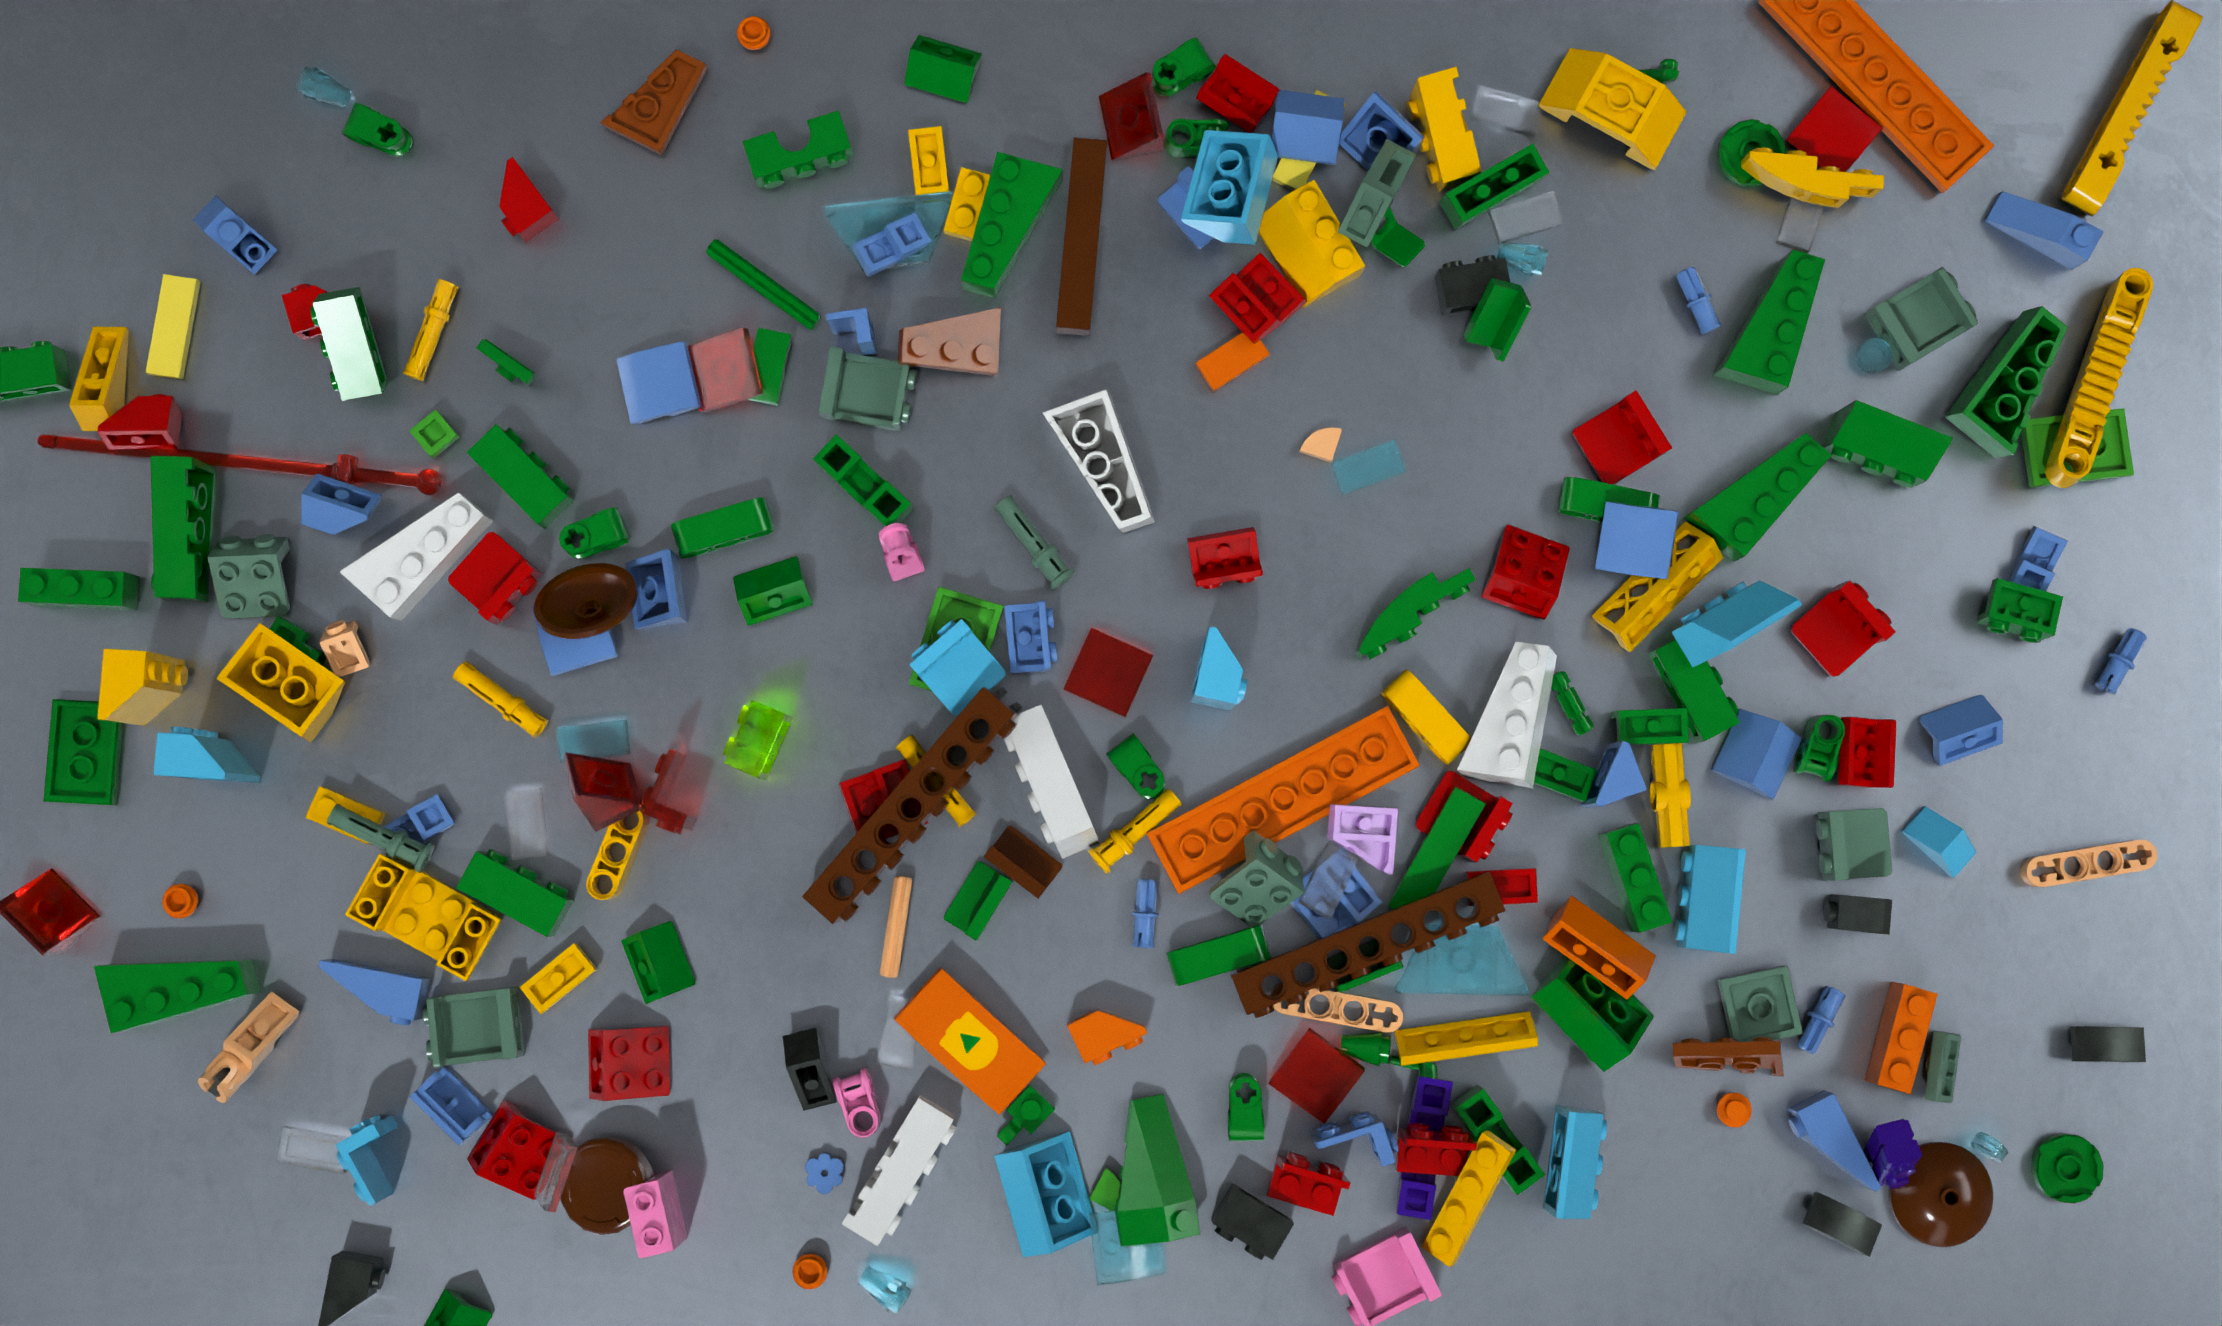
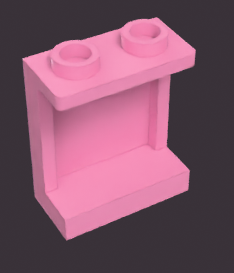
[623,1170,687,1258]
[1331,1227,1442,1326]

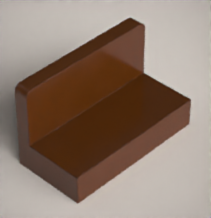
[984,826,1062,899]

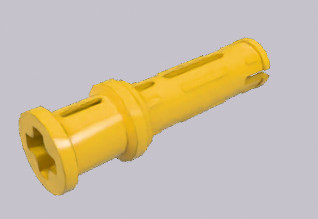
[1087,788,1182,874]

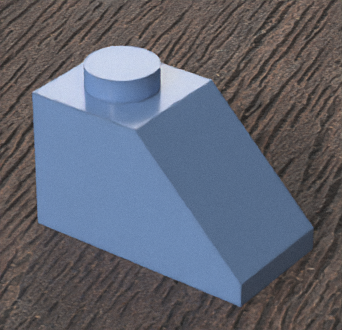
[301,474,382,535]

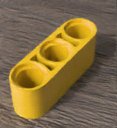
[1381,669,1471,765]
[586,804,650,900]

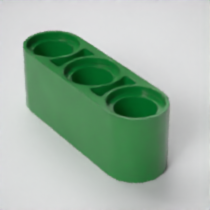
[1558,477,1660,522]
[671,497,775,559]
[1166,925,1271,986]

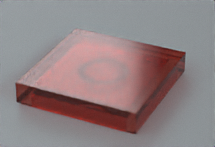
[688,327,763,413]
[1063,628,1153,718]
[1268,1028,1365,1124]

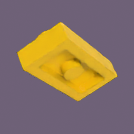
[908,126,950,199]
[943,167,990,241]
[305,786,386,845]
[519,943,598,1014]

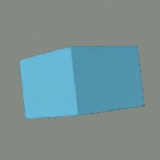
[1901,806,1977,878]

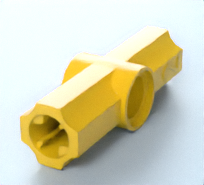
[1649,743,1691,848]

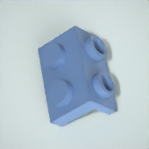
[1004,600,1057,674]

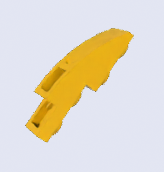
[1741,148,1884,208]

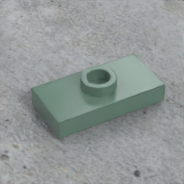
[1925,1031,1961,1103]

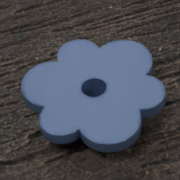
[805,1153,844,1194]

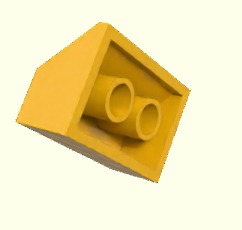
[1258,180,1365,308]
[216,623,345,743]
[97,649,188,726]

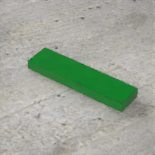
[1388,786,1486,909]

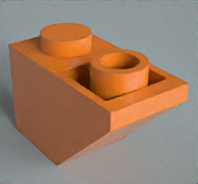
[1067,1009,1147,1066]

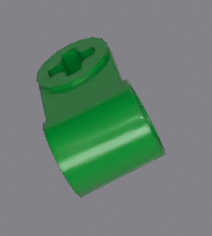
[1151,37,1216,98]
[341,103,413,157]
[1164,119,1229,158]
[559,507,630,559]
[1793,715,1845,782]
[1106,733,1165,799]
[1228,1073,1264,1141]

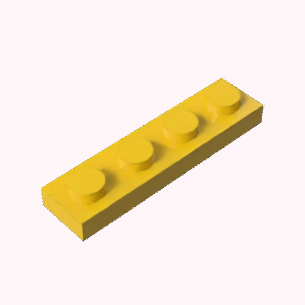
[1394,1011,1538,1066]
[1422,1130,1516,1267]

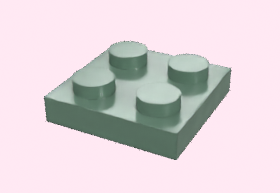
[1717,965,1803,1042]

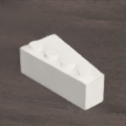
[1043,390,1155,533]
[340,493,493,621]
[1457,642,1557,788]
[1004,705,1100,859]
[842,1095,957,1246]

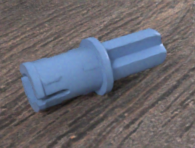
[1677,267,1722,335]
[2095,628,2147,695]
[1131,879,1159,948]
[1798,986,1846,1054]

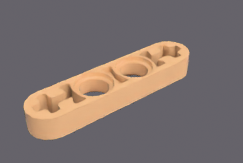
[2020,840,2157,887]
[1270,983,1403,1033]

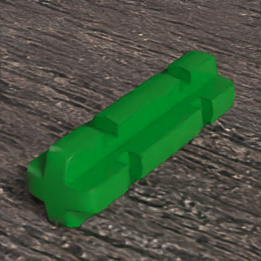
[1551,671,1594,736]

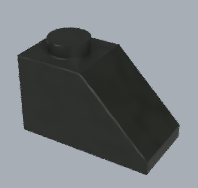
[1823,894,1892,935]
[783,1028,837,1111]
[318,1251,386,1326]

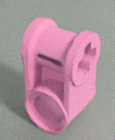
[878,523,925,582]
[832,1067,882,1138]

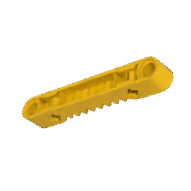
[2061,0,2203,216]
[2045,268,2154,488]

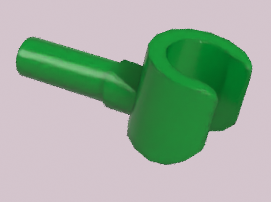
[1390,1055,1437,1079]

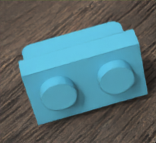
[909,619,1006,716]
[335,1114,399,1206]

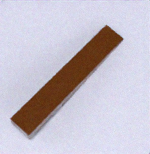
[1056,137,1107,336]

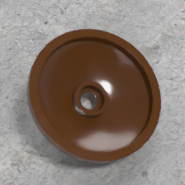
[534,563,638,639]
[1888,1142,1994,1247]

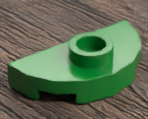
[476,339,536,386]

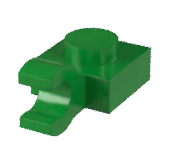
[270,616,327,665]
[997,1085,1055,1146]

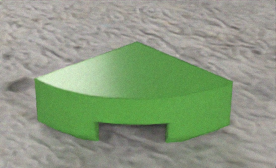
[1089,1167,1121,1213]

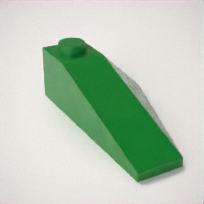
[1115,1094,1200,1246]

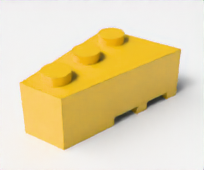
[1406,66,1482,192]

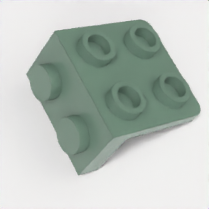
[207,534,290,618]
[1816,808,1892,881]
[1209,830,1304,927]

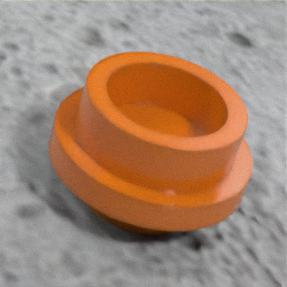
[737,16,771,50]
[162,884,199,918]
[1716,1092,1752,1128]
[792,1253,828,1289]

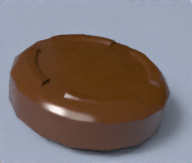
[558,1136,653,1235]

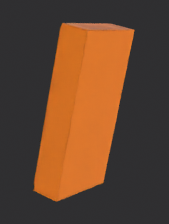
[1195,332,1270,393]

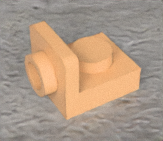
[319,620,370,677]

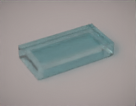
[1331,440,1407,496]
[557,720,630,762]

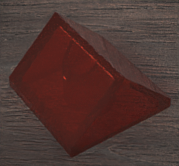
[1099,72,1164,161]
[563,752,642,832]
[0,868,100,956]

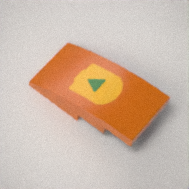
[894,967,1046,1115]

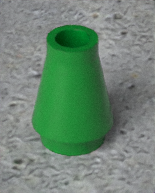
[1340,1032,1391,1066]

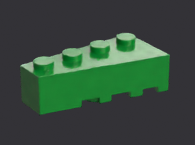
[961,152,1063,298]
[1713,249,1825,395]
[1944,306,2068,458]
[1683,433,1832,562]
[150,456,217,602]
[94,959,261,1034]

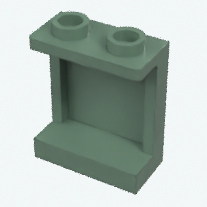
[1338,139,1416,248]
[1864,267,1978,371]
[818,346,917,431]
[423,987,524,1068]

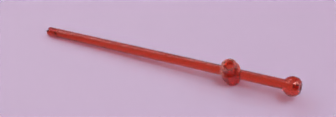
[37,434,442,496]

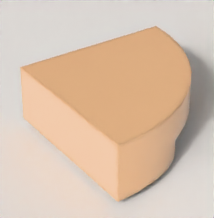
[1299,427,1342,463]

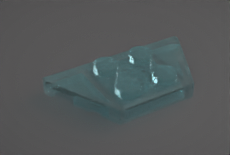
[823,191,953,271]
[1395,924,1529,996]

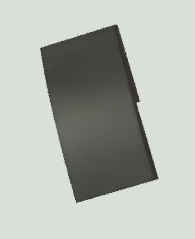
[2070,1026,2146,1062]
[1802,1192,1882,1257]

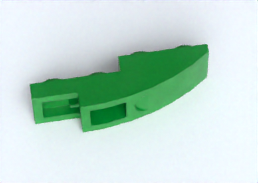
[1355,568,1476,660]

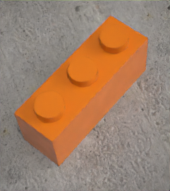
[1542,895,1656,999]
[1864,982,1938,1095]

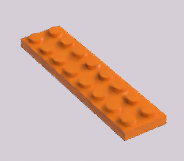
[1758,0,1994,194]
[1147,706,1420,894]

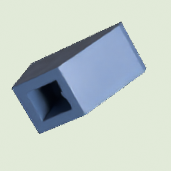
[193,195,277,275]

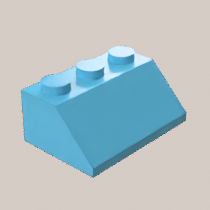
[1181,130,1278,245]
[1672,580,1802,668]
[1190,626,1248,711]
[153,727,261,783]
[1674,845,1746,954]
[1543,1105,1607,1219]
[994,1131,1099,1257]

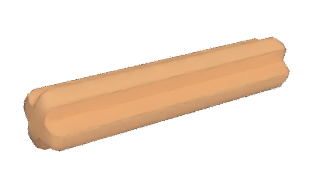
[880,876,912,978]

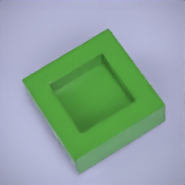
[409,409,460,459]

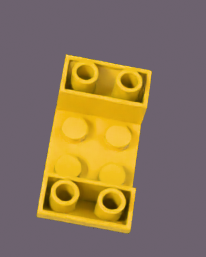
[1537,48,1687,171]
[345,853,502,981]

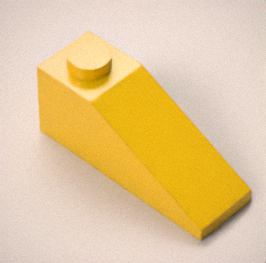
[69,326,129,431]

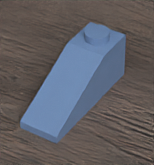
[1984,191,2104,270]
[318,959,431,1025]
[1787,1090,1882,1192]

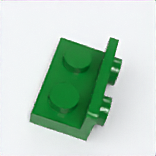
[1977,578,2063,643]

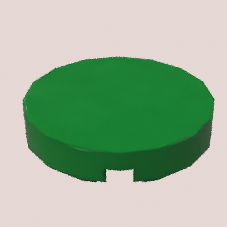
[1717,119,1786,188]
[2031,1133,2104,1204]

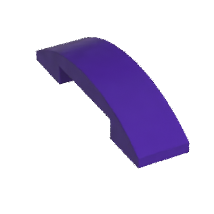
[1396,1076,1453,1220]

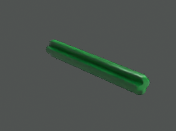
[706,239,821,330]

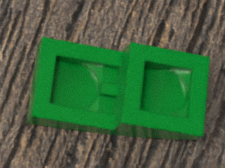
[744,327,792,406]

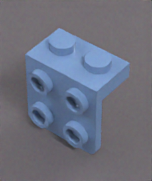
[1311,1111,1399,1167]

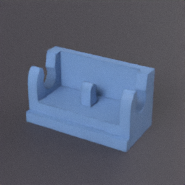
[410,1066,494,1146]

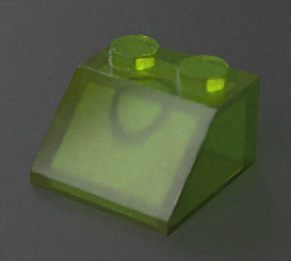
[723,700,794,780]

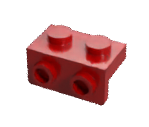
[1196,54,1279,133]
[1187,527,1263,589]
[1838,717,1896,788]

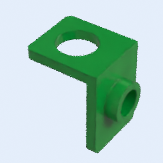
[1370,206,1426,268]

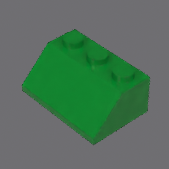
[1822,400,1952,488]
[1531,957,1654,1072]

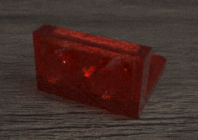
[641,749,697,834]

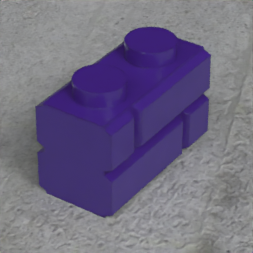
[1863,1119,1922,1189]

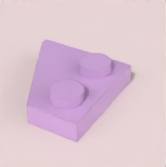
[1327,804,1398,874]

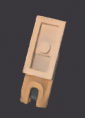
[198,991,299,1103]

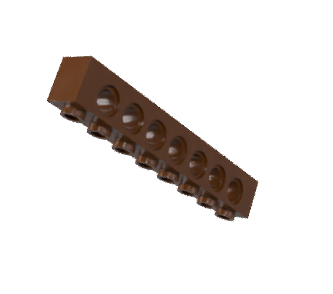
[802,687,1019,924]
[1230,872,1506,1018]

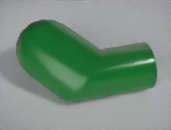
[1638,59,1680,84]

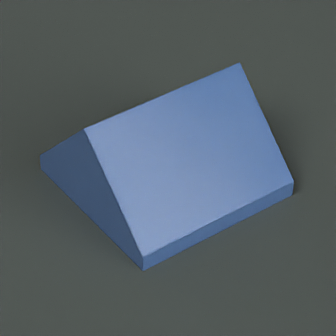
[1271,90,1344,165]
[1339,91,1425,171]
[625,549,688,629]
[1711,709,1802,800]
[1581,741,1647,808]

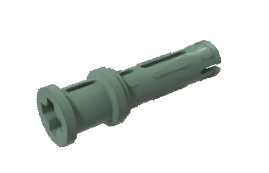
[994,495,1076,591]
[327,804,435,873]

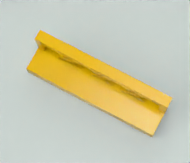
[1592,521,1723,653]

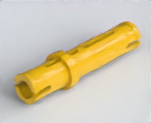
[402,279,459,382]
[453,661,548,738]
[896,734,976,828]

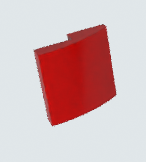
[1785,86,1883,172]
[1209,252,1307,344]
[838,759,928,840]

